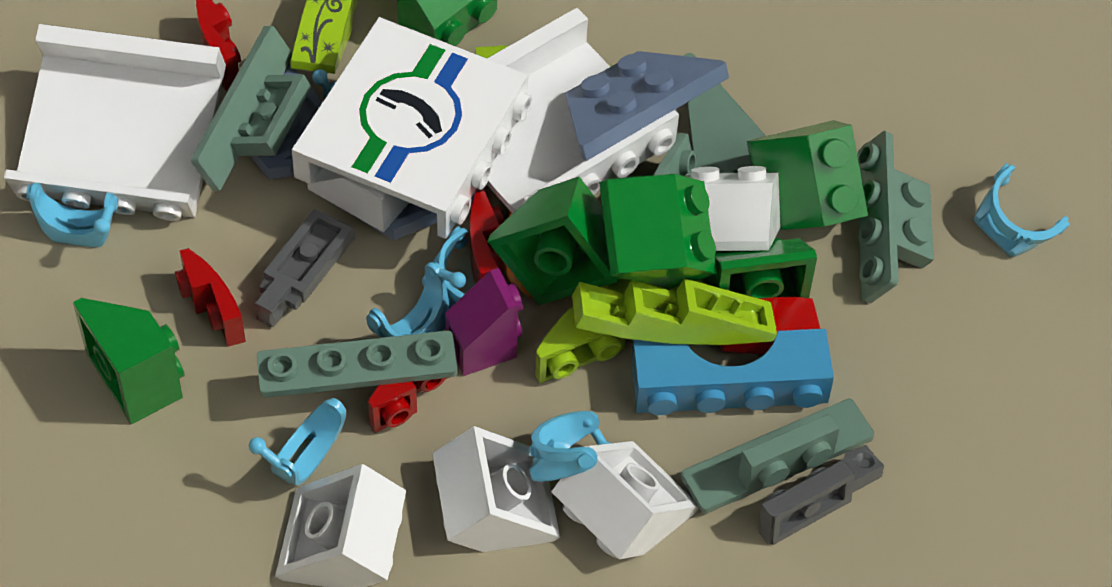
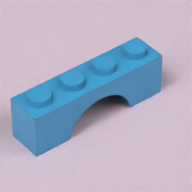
[631,329,834,415]

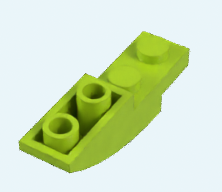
[535,278,702,384]

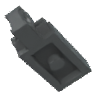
[255,209,355,327]
[759,445,884,545]

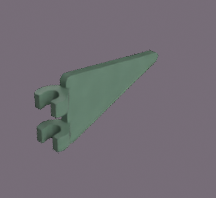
[684,53,766,173]

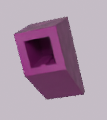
[445,268,523,376]

